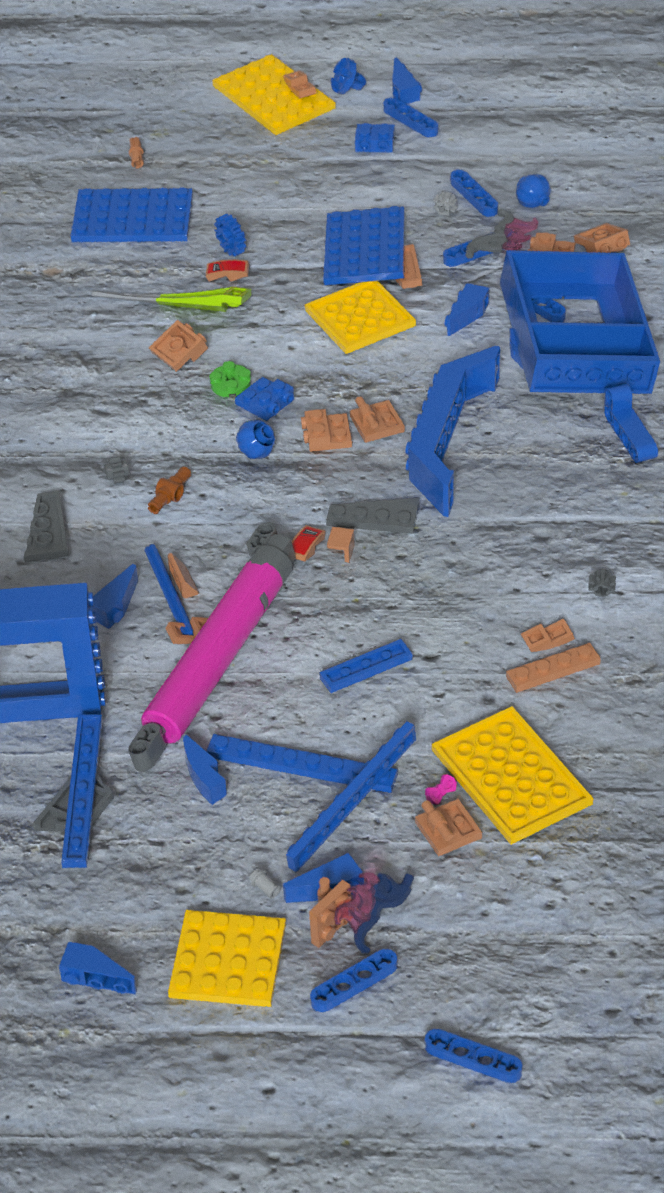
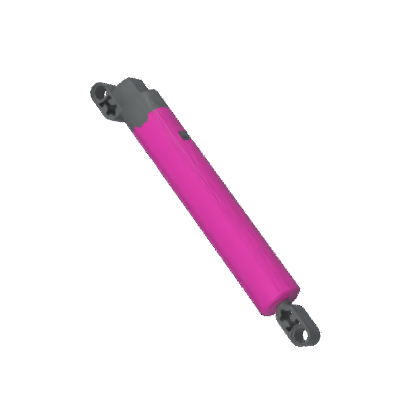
[128,522,296,772]

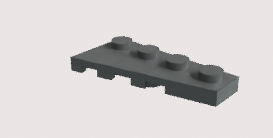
[24,491,69,562]
[326,497,420,534]

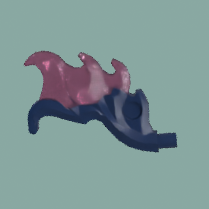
[334,872,414,953]

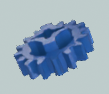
[214,213,246,257]

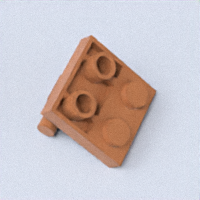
[350,396,405,443]
[415,799,482,857]
[309,877,352,948]

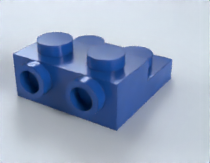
[355,123,395,152]
[235,377,294,421]

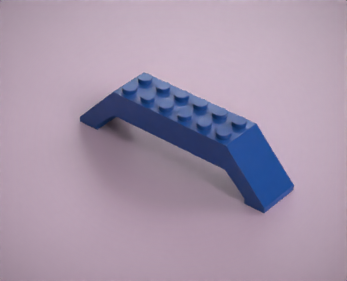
[405,346,500,517]

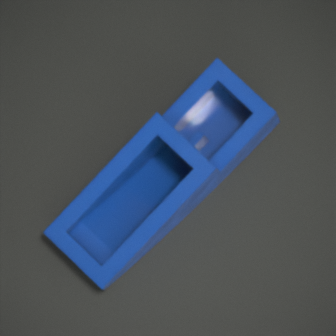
[183,735,227,805]

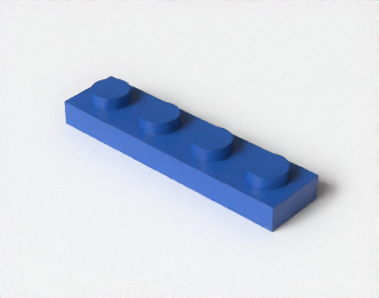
[319,639,413,693]

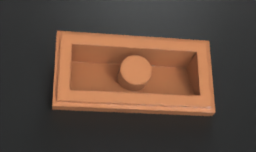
[168,553,199,599]

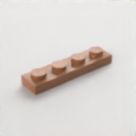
[506,643,601,693]

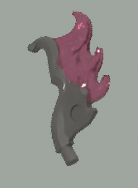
[465,209,538,259]

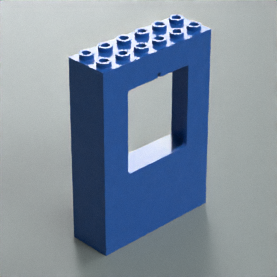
[500,250,660,394]
[0,583,106,723]

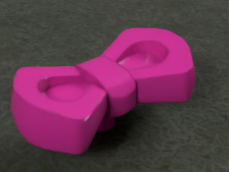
[425,774,457,805]

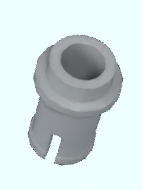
[249,868,281,899]

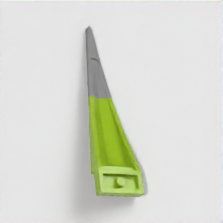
[91,287,252,312]

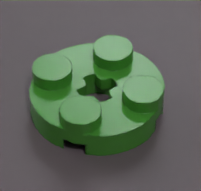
[209,361,251,397]

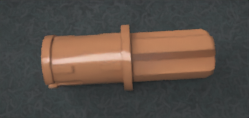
[129,137,144,168]

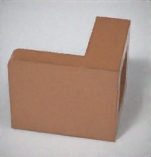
[327,527,355,563]

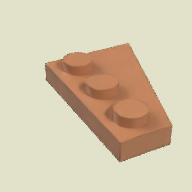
[395,244,422,289]

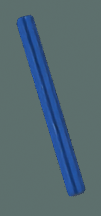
[144,544,194,636]

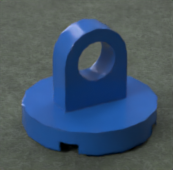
[331,58,366,95]

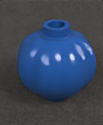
[516,174,551,208]
[236,420,275,459]

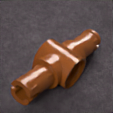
[148,466,191,514]

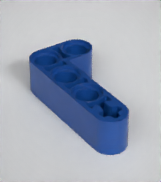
[604,384,658,463]

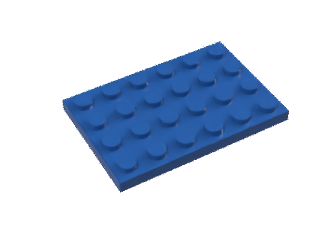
[71,188,193,242]
[323,206,405,285]

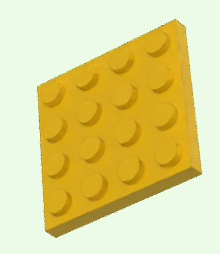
[305,281,416,354]
[168,910,286,1007]

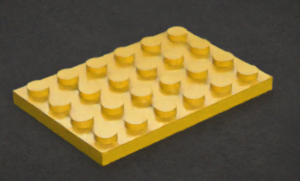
[212,54,336,135]
[432,706,593,845]

